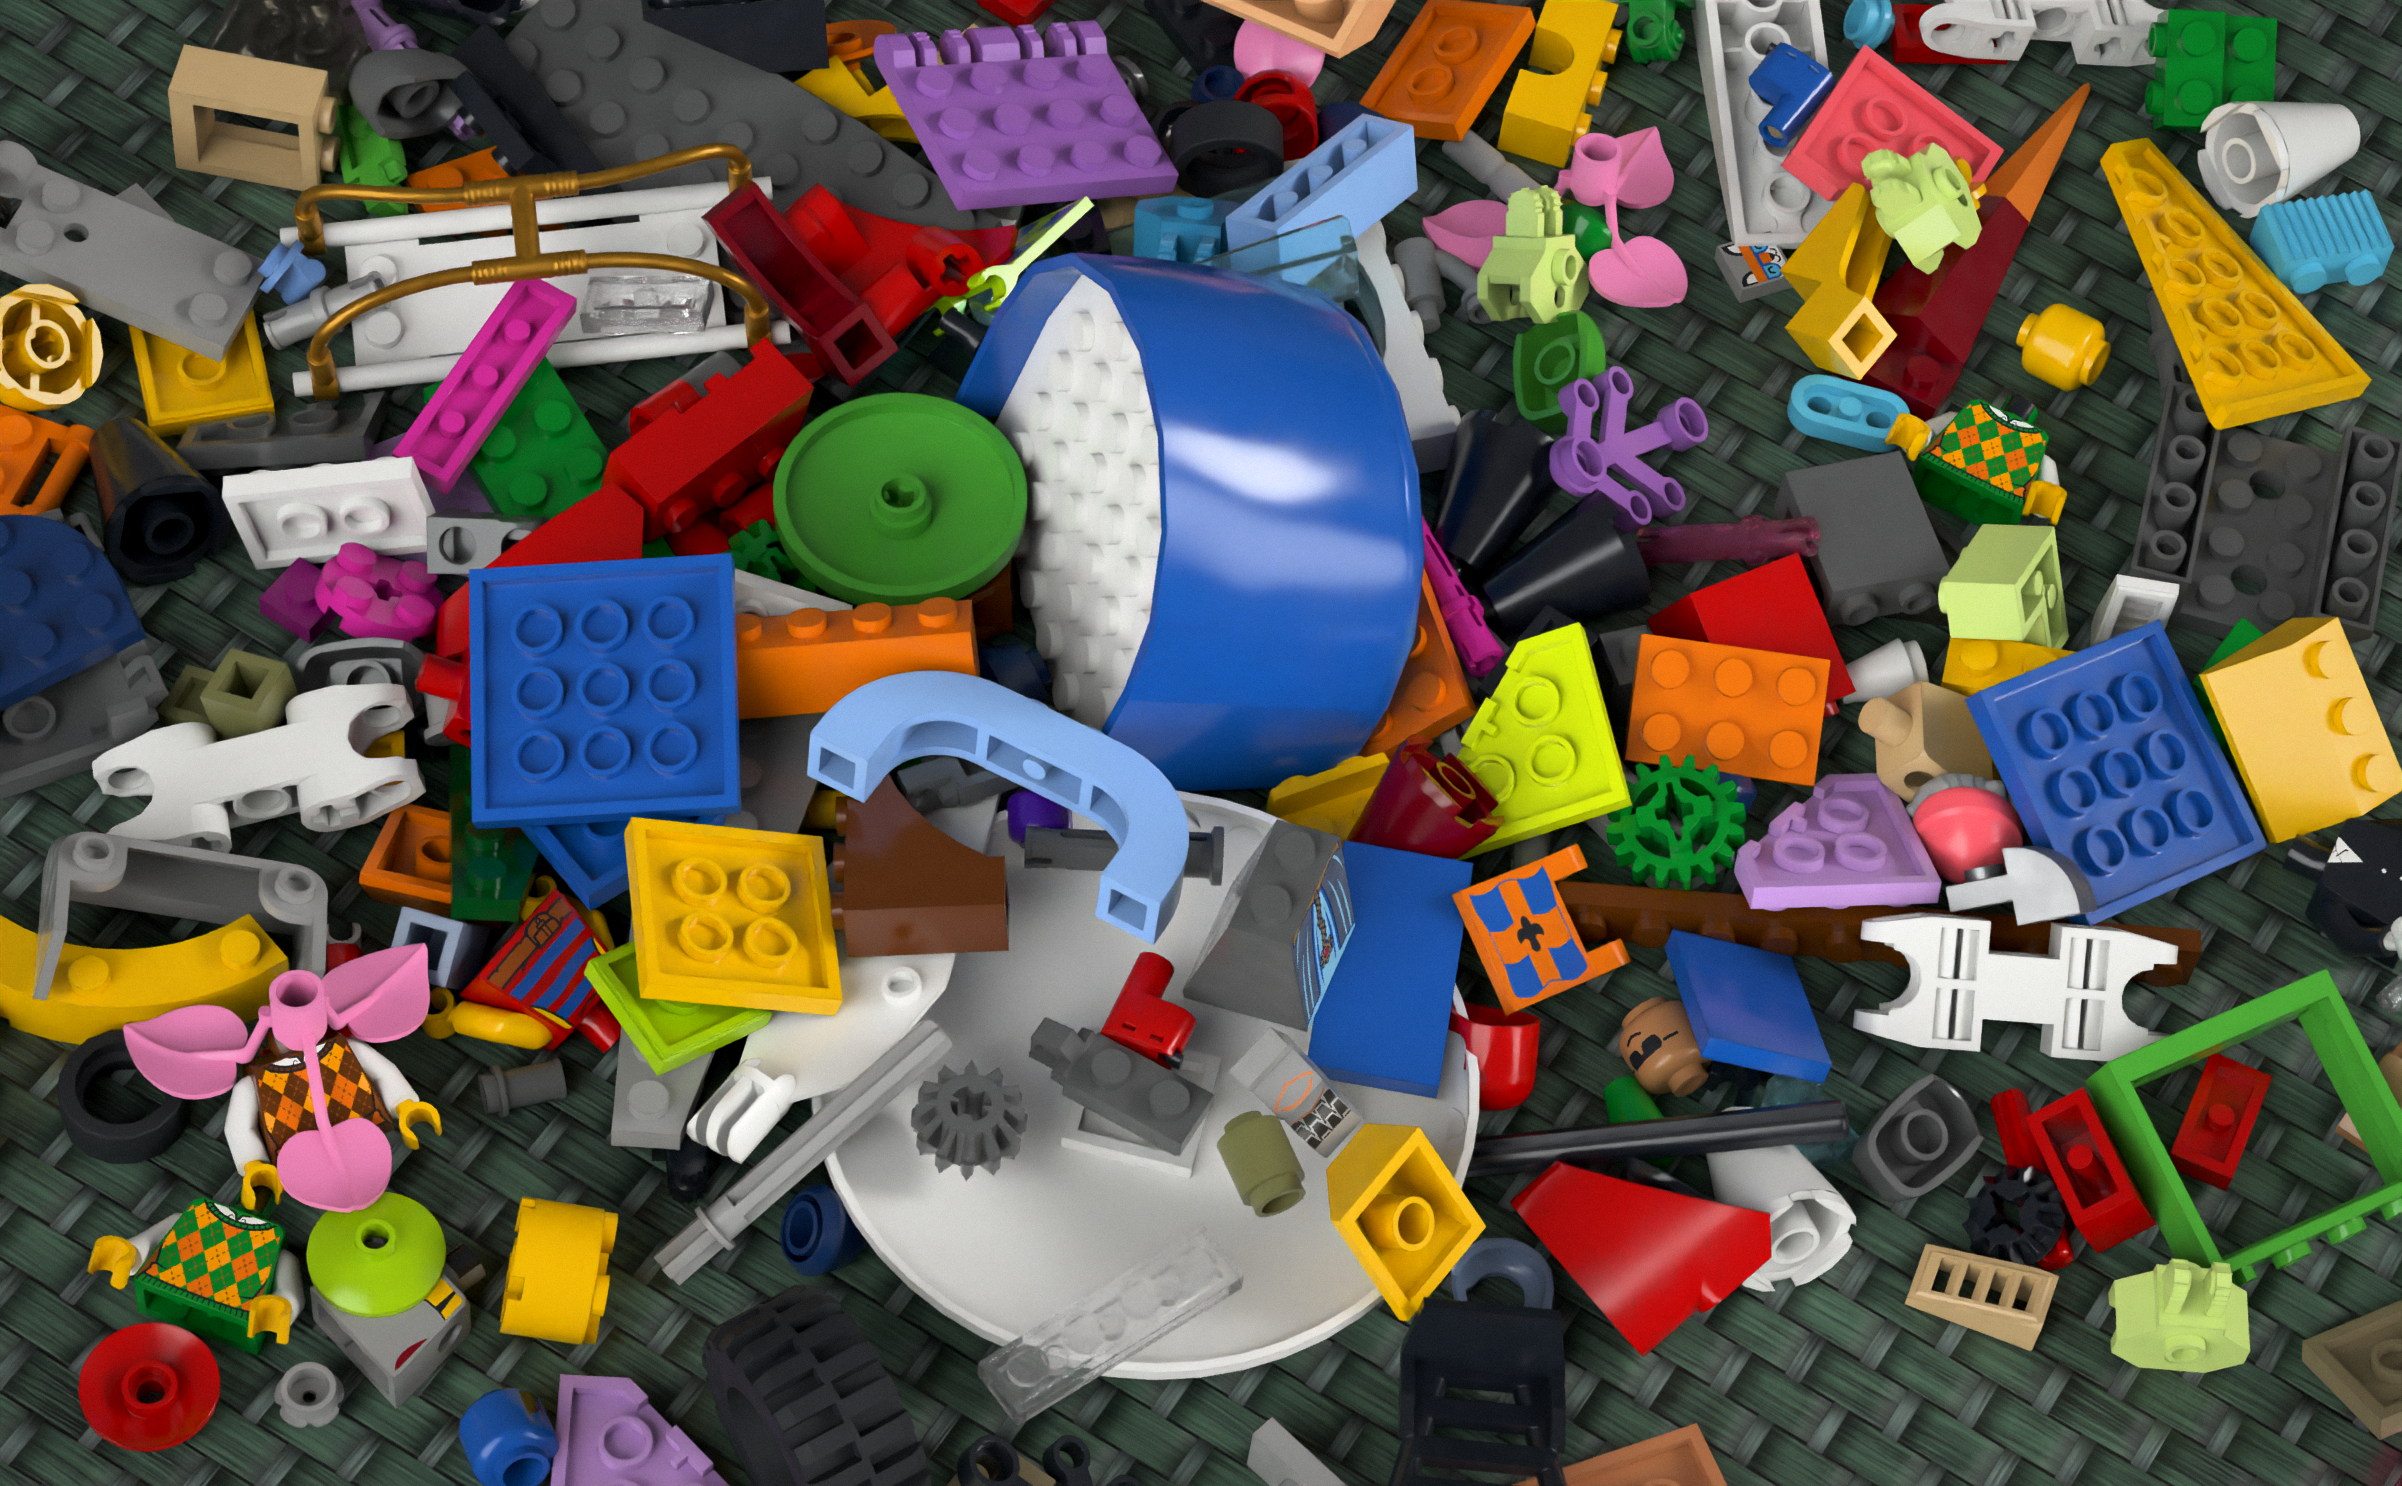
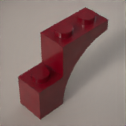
[701,179,899,388]

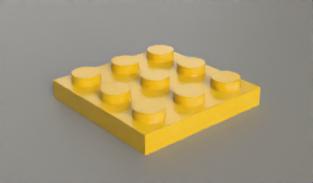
[624,817,843,1016]

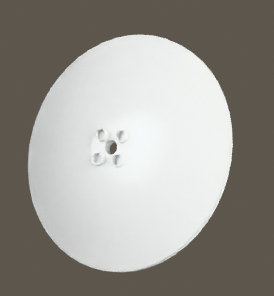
[811,791,1479,1380]

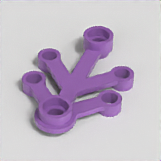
[1549,366,1708,532]

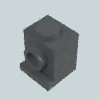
[1593,624,1652,727]

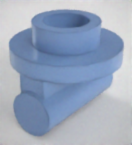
[257,239,326,305]

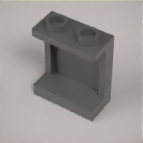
[1774,451,1950,626]

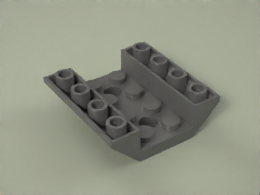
[2128,379,2402,644]

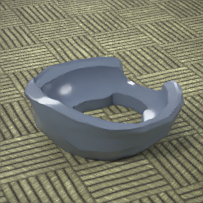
[1450,1238,1554,1309]

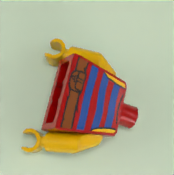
[421,875,621,1053]

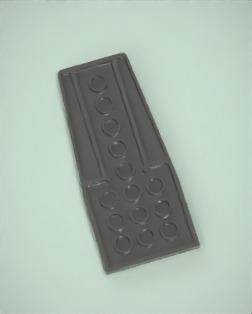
[503,0,1003,405]

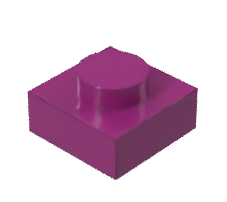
[259,557,339,644]

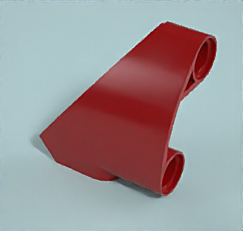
[779,183,1019,339]

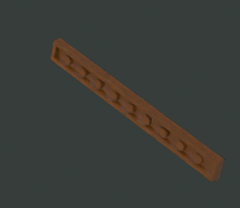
[1557,880,2202,987]

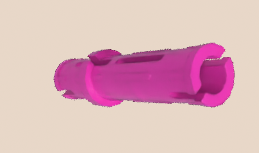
[1422,515,1505,677]

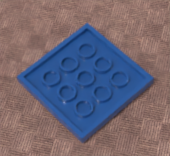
[469,553,741,830]
[1965,619,2269,926]

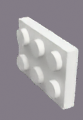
[222,456,436,570]

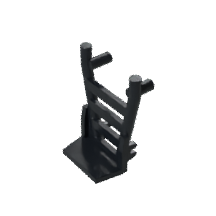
[1388,1297,1567,1486]

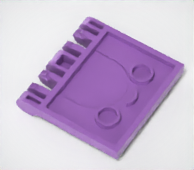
[874,20,1179,211]

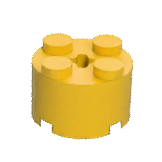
[499,1196,618,1345]

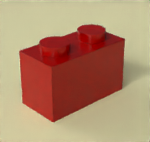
[2024,1087,2157,1254]

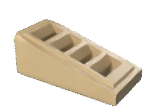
[1905,1244,2059,1351]

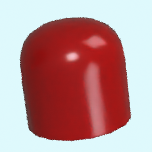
[1234,68,1319,162]
[1448,1001,1540,1112]

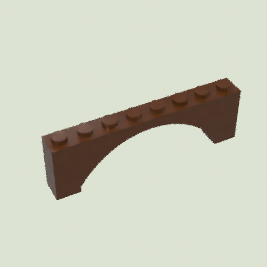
[831,558,1015,957]

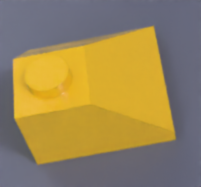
[1326,1123,1486,1321]

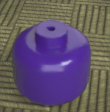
[1007,788,1073,849]

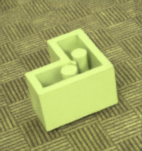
[1938,524,2069,649]

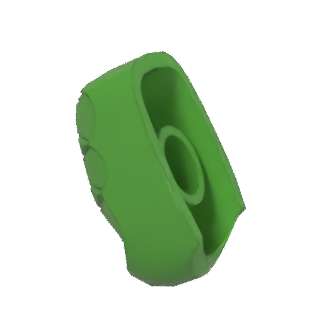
[1513,310,1606,434]

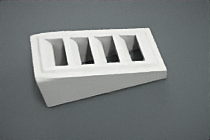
[2090,574,2179,647]

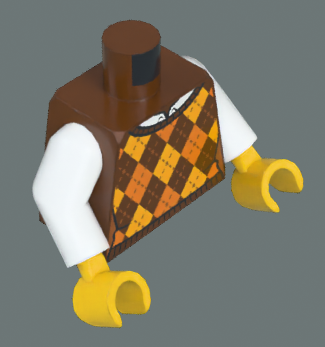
[224,1027,442,1210]

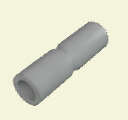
[1442,128,1541,205]

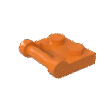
[0,404,96,516]

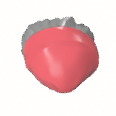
[1906,773,2024,884]

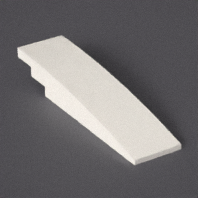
[1691,0,1837,249]

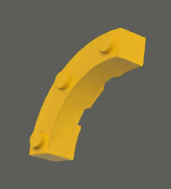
[0,913,289,1045]

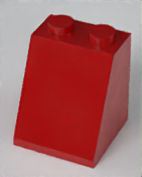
[1646,552,1856,720]

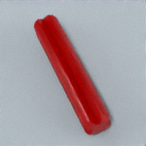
[1990,1088,2074,1272]

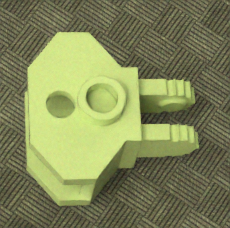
[1861,142,1982,274]
[1477,185,1589,324]
[2108,1258,2250,1373]

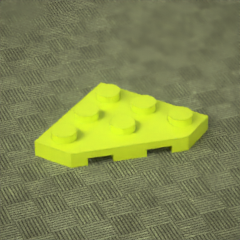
[1456,622,1632,861]

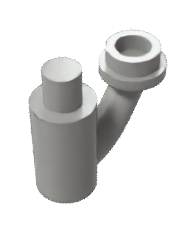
[1393,237,1494,334]

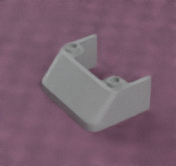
[33,832,328,1000]

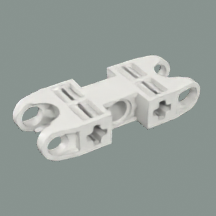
[1919,0,2165,67]
[1853,912,2178,1062]

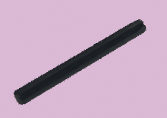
[1465,1099,1850,1178]

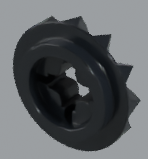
[1962,1164,2066,1266]

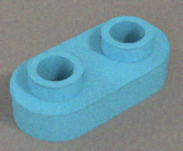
[1787,374,1910,453]

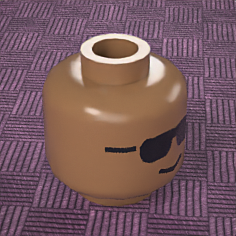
[1618,996,1713,1097]

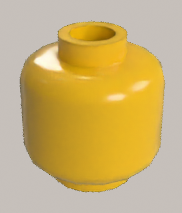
[2016,303,2111,392]

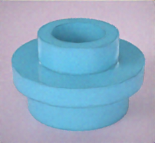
[1843,0,1895,50]

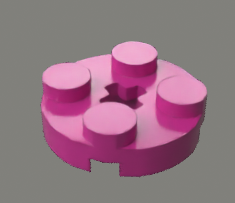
[315,542,444,644]

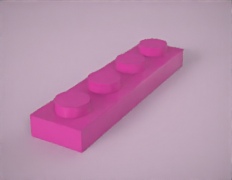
[392,279,577,495]

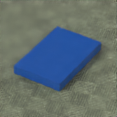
[1664,929,1832,1083]

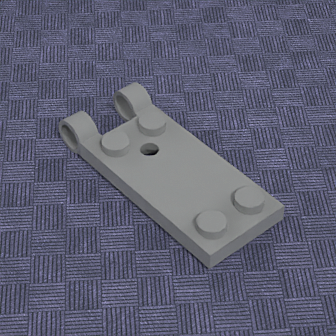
[0,140,266,363]

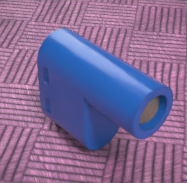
[1749,42,1835,148]

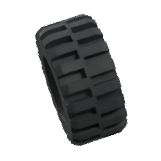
[702,1284,932,1486]

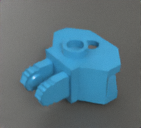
[1133,196,1242,269]

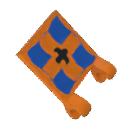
[1452,844,1631,1016]

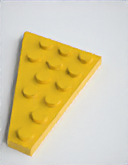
[2100,137,2372,430]

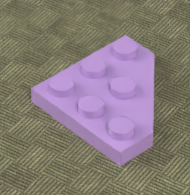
[1734,773,1942,911]
[551,1374,729,1486]

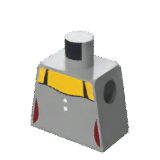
[310,1243,485,1409]

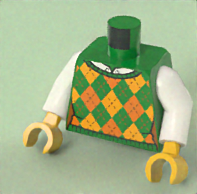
[1884,395,2067,527]
[87,1185,305,1356]

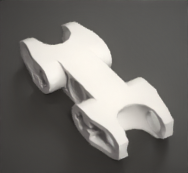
[92,683,426,853]

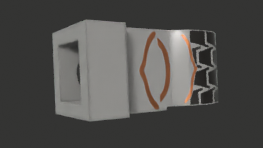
[1229,1027,1364,1158]

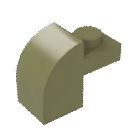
[157,648,298,742]

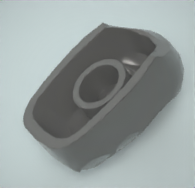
[349,48,474,139]
[294,637,427,726]
[1851,1073,1984,1203]

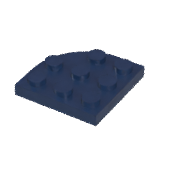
[0,514,147,712]

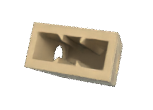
[1858,681,1993,804]

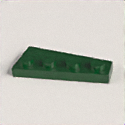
[448,744,541,922]

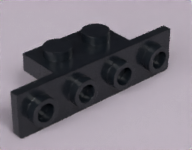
[449,24,623,229]

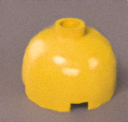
[0,284,103,412]

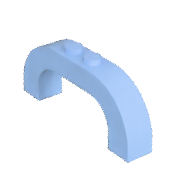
[807,671,1189,945]

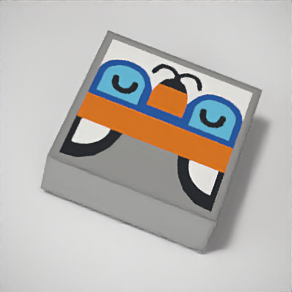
[1714,231,1793,303]

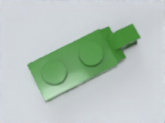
[329,79,409,218]

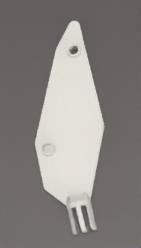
[686,763,1002,1164]

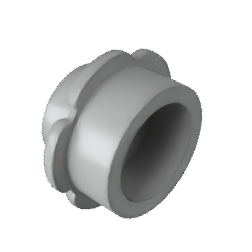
[274,1362,344,1428]

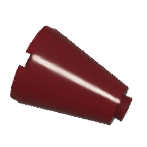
[1342,734,1505,860]

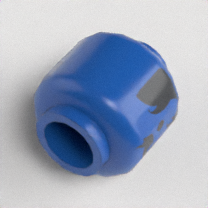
[458,1388,559,1486]

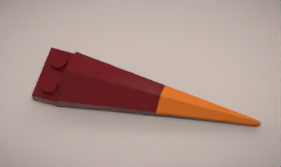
[1823,83,2090,422]

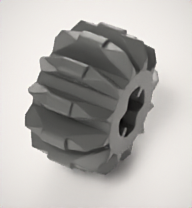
[911,1060,1028,1181]

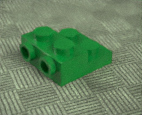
[2145,9,2277,133]

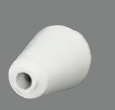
[2198,101,2360,219]
[1706,1107,1856,1292]

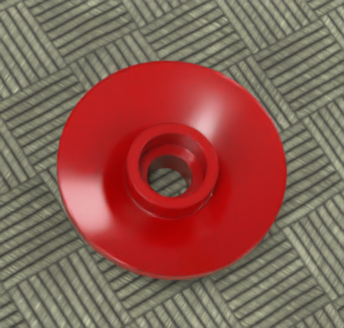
[78,1322,221,1452]

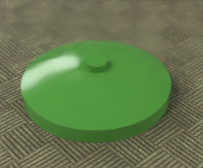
[773,393,1027,606]

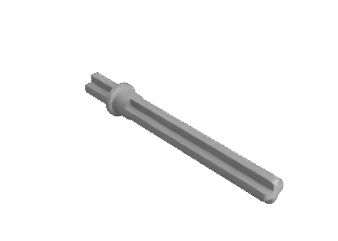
[653,1018,953,1286]

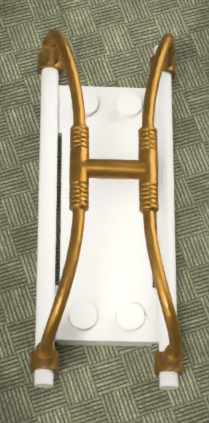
[280,142,791,401]

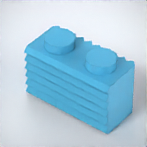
[2249,189,2394,294]

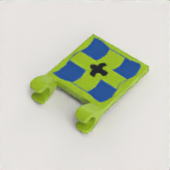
[926,196,1094,336]

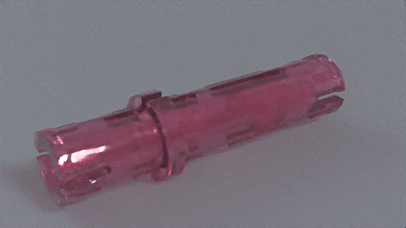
[1636,514,1820,566]

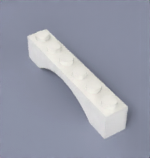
[1284,158,1461,474]

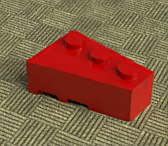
[600,337,814,544]

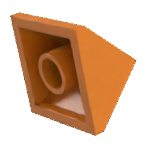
[359,804,501,929]

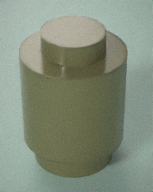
[1217,1111,1306,1217]

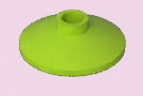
[306,1192,446,1318]

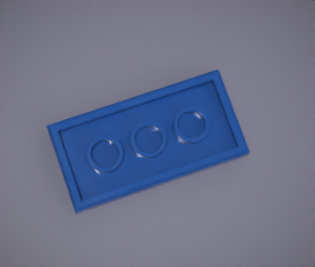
[1307,840,1473,1099]

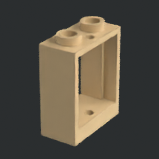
[168,44,341,191]

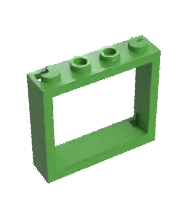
[2084,968,2402,1287]

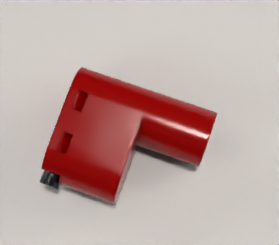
[1100,952,1197,1070]

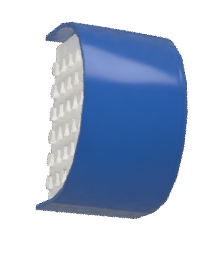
[953,253,1425,791]

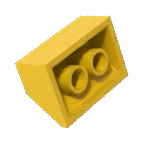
[2199,617,2402,843]

